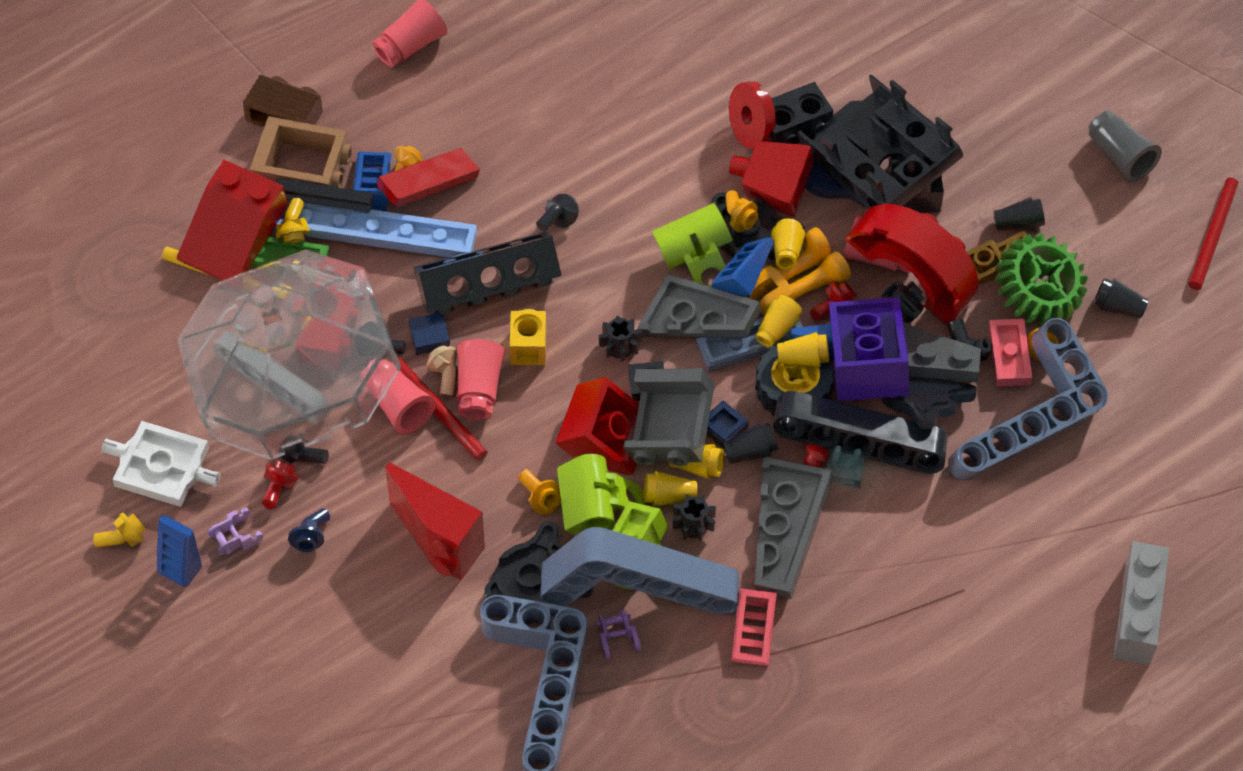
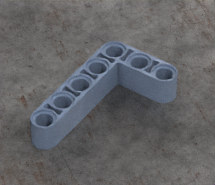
[948,318,1108,480]
[541,527,739,615]
[480,595,587,771]

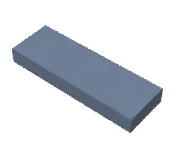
[696,317,802,373]

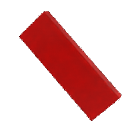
[377,148,480,207]

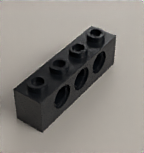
[413,231,562,315]

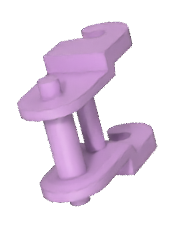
[208,507,264,555]

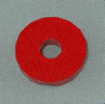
[728,81,776,149]

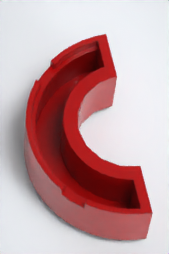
[844,203,979,326]

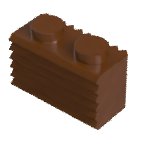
[243,74,323,127]

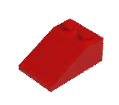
[176,159,288,288]
[385,462,485,581]

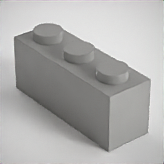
[1113,541,1169,665]

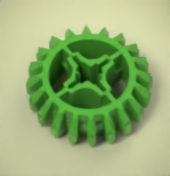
[994,233,1088,327]

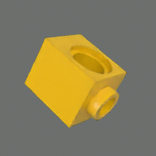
[510,309,546,365]

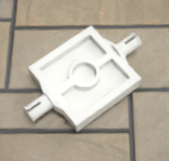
[101,421,221,507]

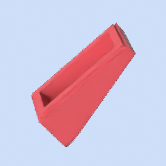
[731,588,777,667]

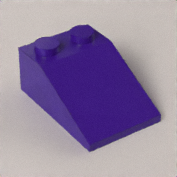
[829,297,910,401]

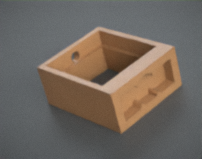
[249,116,352,188]

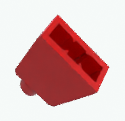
[729,141,815,217]

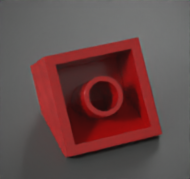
[555,376,639,475]

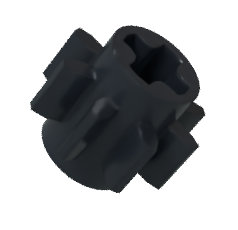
[882,281,925,323]
[599,316,642,361]
[672,494,716,541]

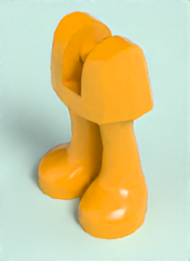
[747,227,851,316]

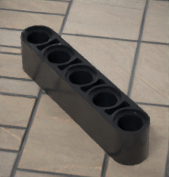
[773,391,948,474]

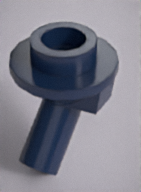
[288,508,330,552]

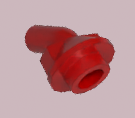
[810,280,857,321]
[262,459,300,509]

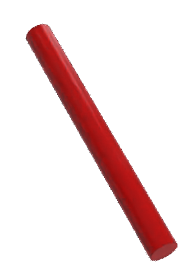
[1188,177,1239,290]
[390,357,488,461]

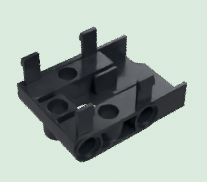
[798,74,963,209]

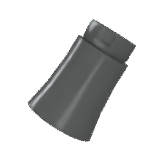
[1088,110,1162,183]

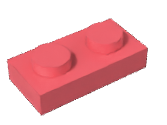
[988,319,1033,387]

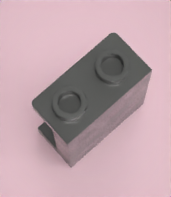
[623,368,715,466]

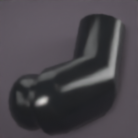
[947,319,992,361]

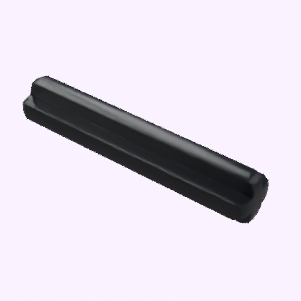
[275,179,374,212]

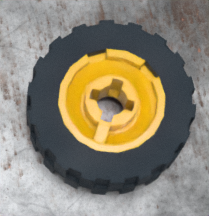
[755,342,834,416]

